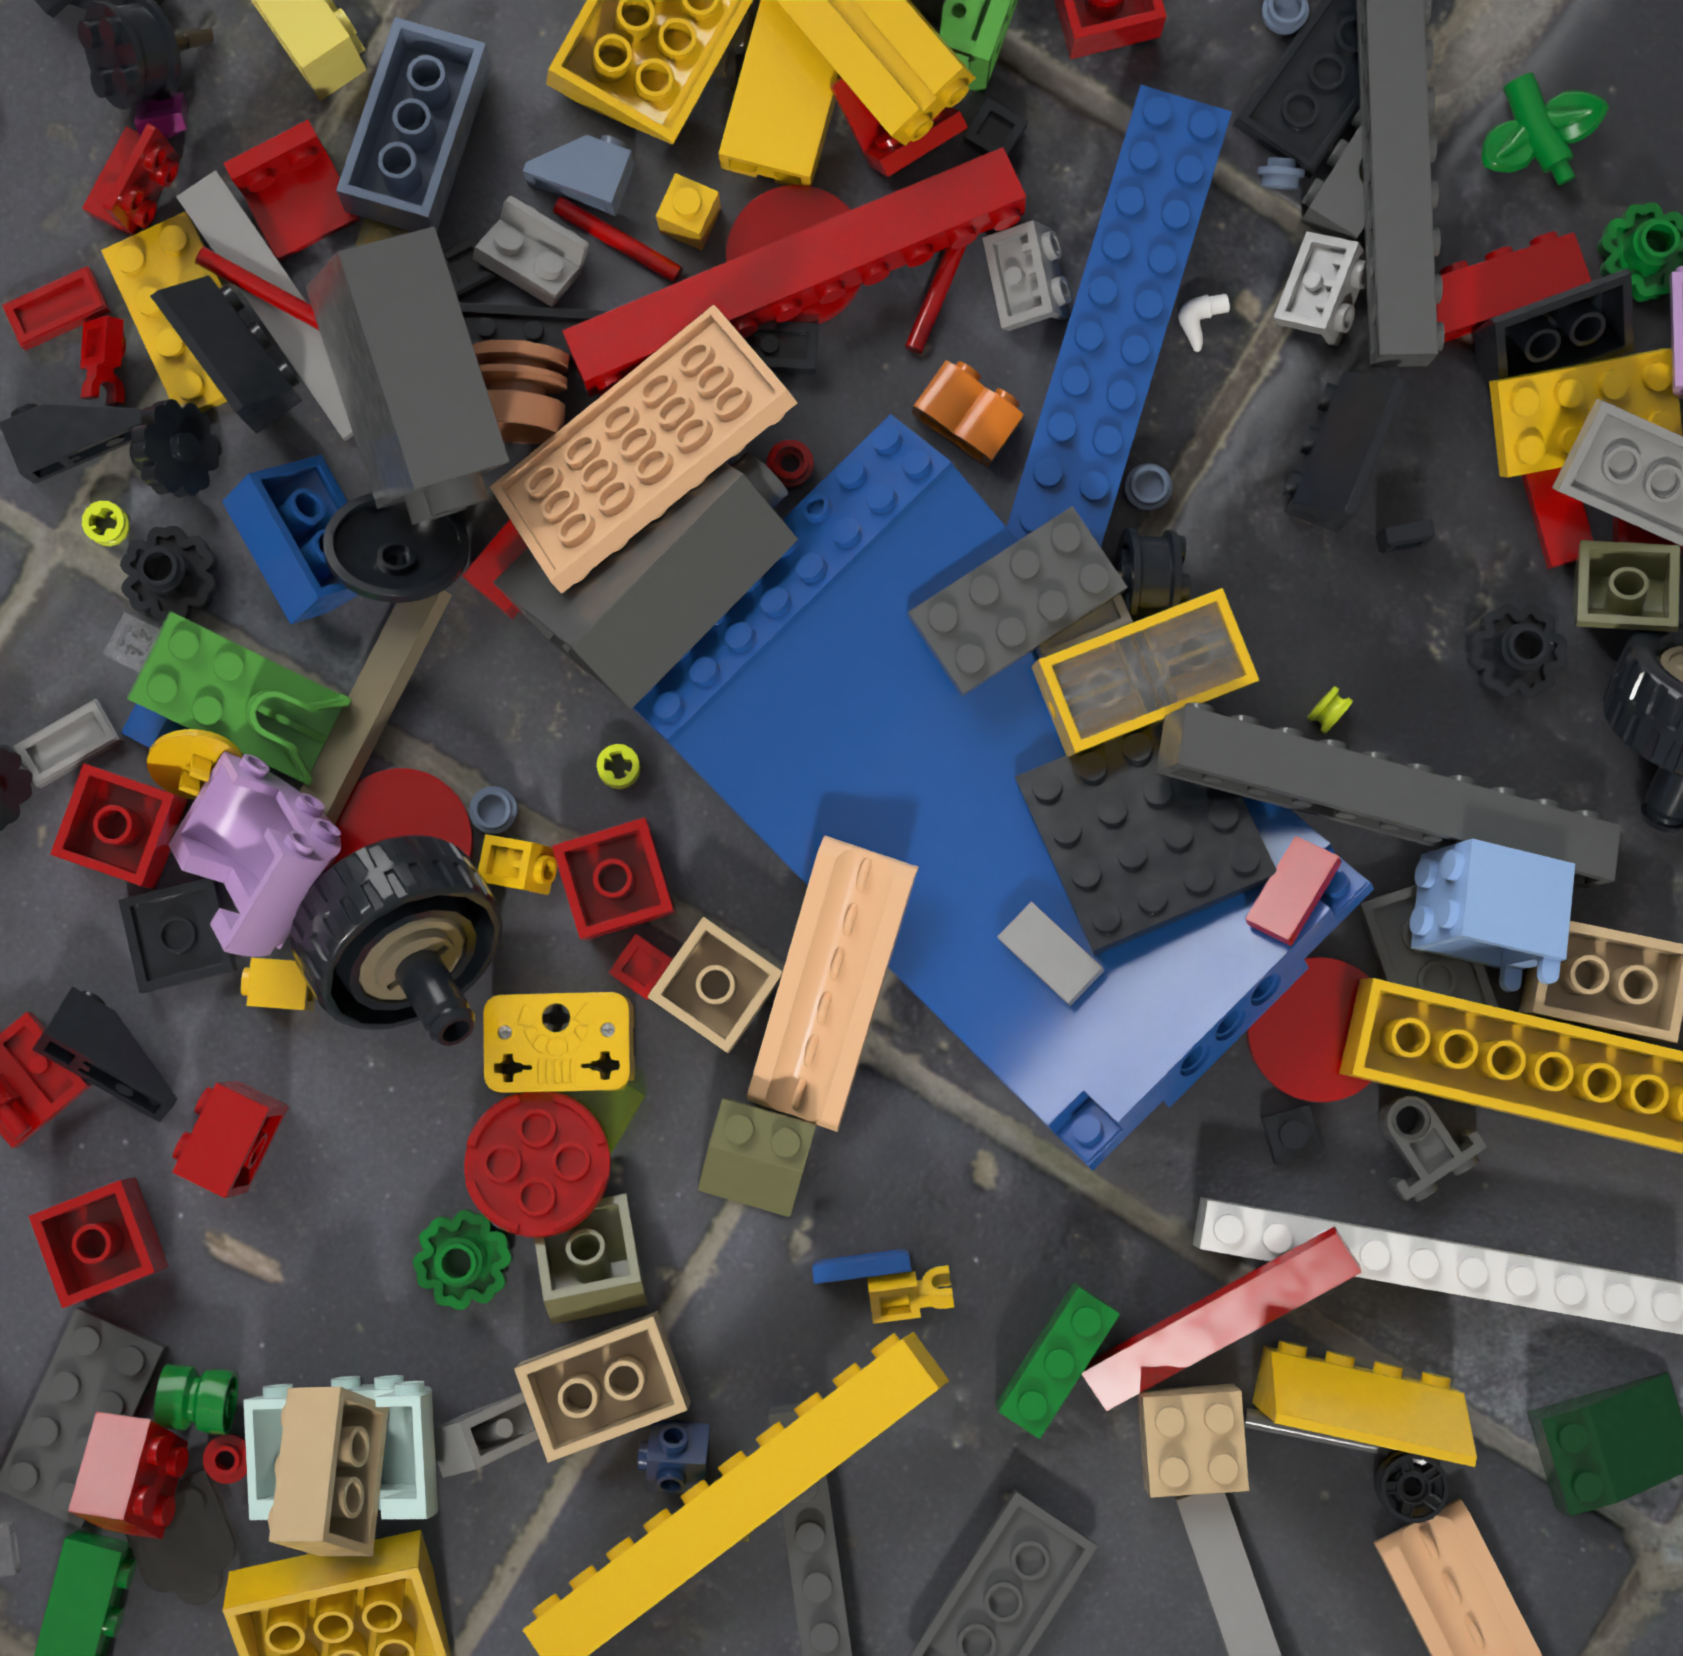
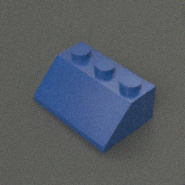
[222,455,358,624]

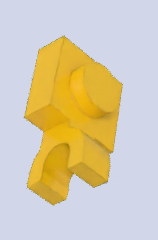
[867,1265,954,1324]

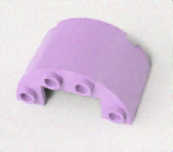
[168,751,341,957]

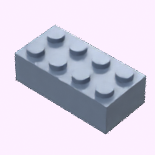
[336,17,492,232]

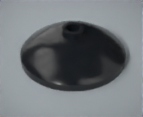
[323,493,469,603]

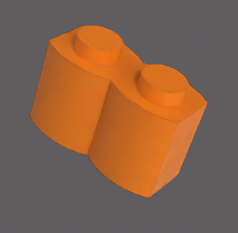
[911,360,1024,467]

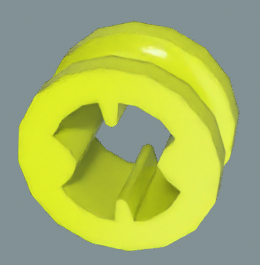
[82,501,130,547]
[1307,686,1353,734]
[596,744,641,790]

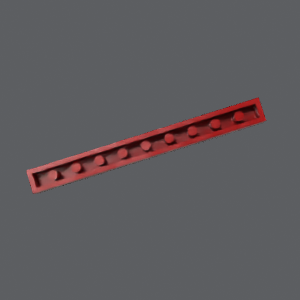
[562,147,1026,397]

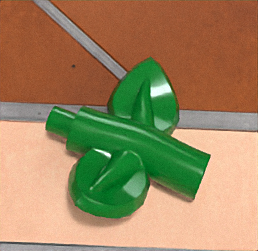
[1481,72,1609,186]

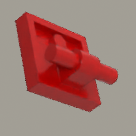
[0,1012,92,1149]

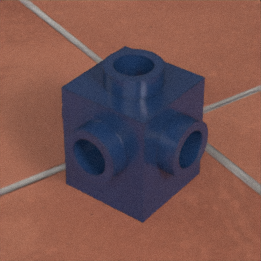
[638,1420,710,1494]

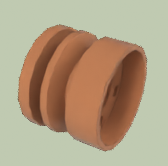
[473,340,569,444]

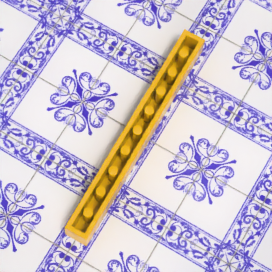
[523,1332,950,1656]

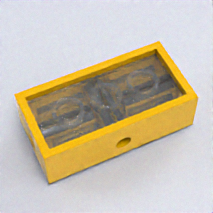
[1031,588,1259,757]

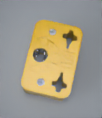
[483,992,635,1093]

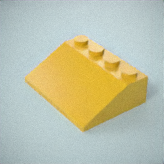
[546,0,753,145]
[1252,1340,1477,1467]
[222,1530,451,1656]

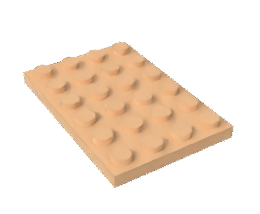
[490,305,797,594]

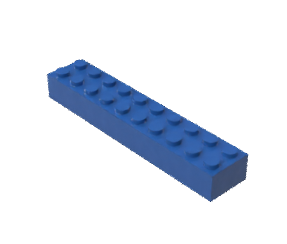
[1007,85,1232,547]

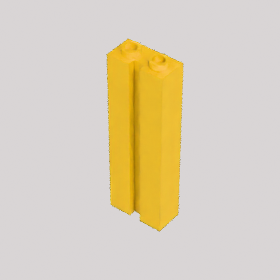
[718,0,841,186]
[776,0,976,146]

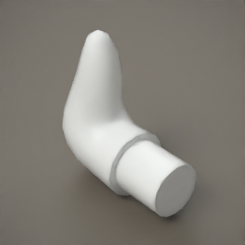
[1178,294,1230,352]

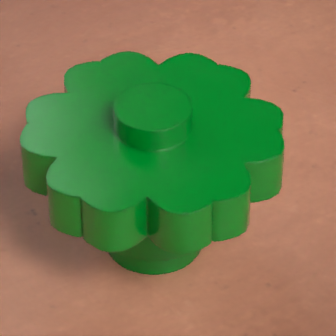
[1597,202,1683,302]
[412,1209,514,1310]

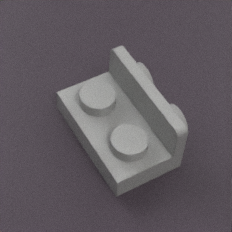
[472,196,589,308]
[982,220,1072,331]
[1273,231,1367,346]

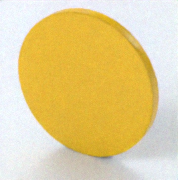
[147,729,243,799]

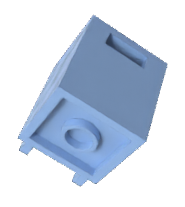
[1409,838,1575,992]

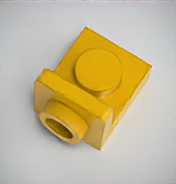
[478,834,557,895]

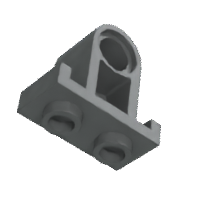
[1378,1095,1487,1202]

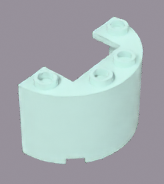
[244,1375,438,1520]

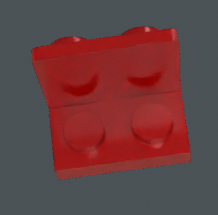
[830,77,968,177]
[223,120,360,261]
[82,123,180,236]

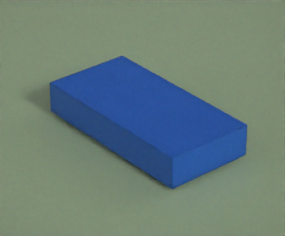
[812,1249,911,1284]

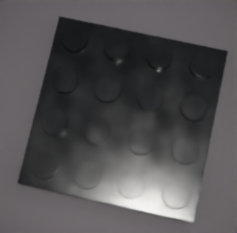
[1015,719,1277,956]

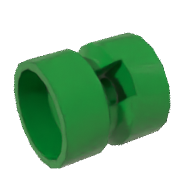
[154,1364,239,1435]

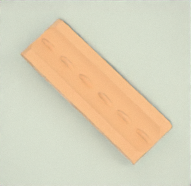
[747,835,919,1132]
[1373,1498,1542,1656]

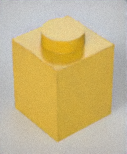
[656,173,721,251]
[241,957,315,1011]

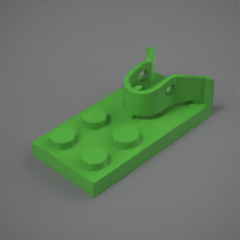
[940,0,1018,94]
[126,611,352,786]

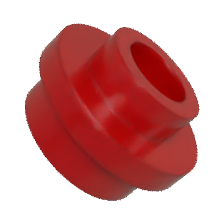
[766,440,814,488]
[203,1433,247,1484]

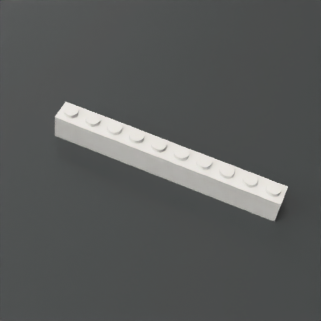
[1193,1197,1683,1335]

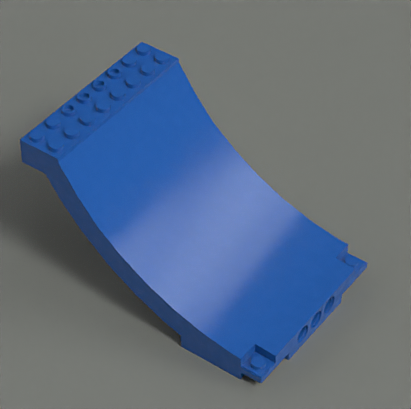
[632,414,1374,1171]

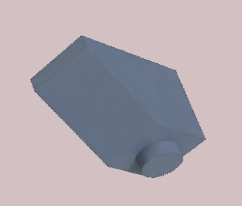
[523,135,635,217]

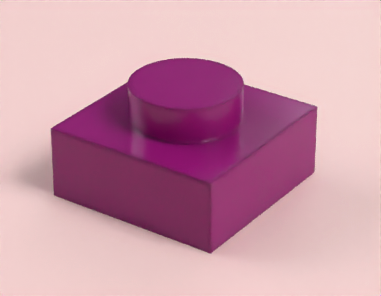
[134,92,189,139]

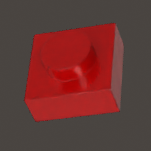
[608,933,673,1001]

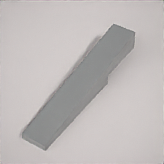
[176,170,354,441]
[1175,1493,1281,1656]

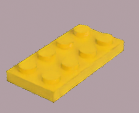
[101,211,227,413]
[1489,348,1683,478]

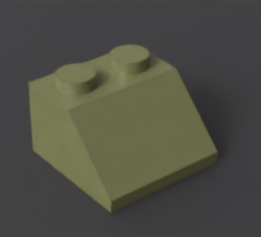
[1573,540,1680,632]
[698,1097,817,1217]
[534,1193,648,1324]

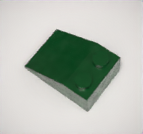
[1527,1372,1683,1516]

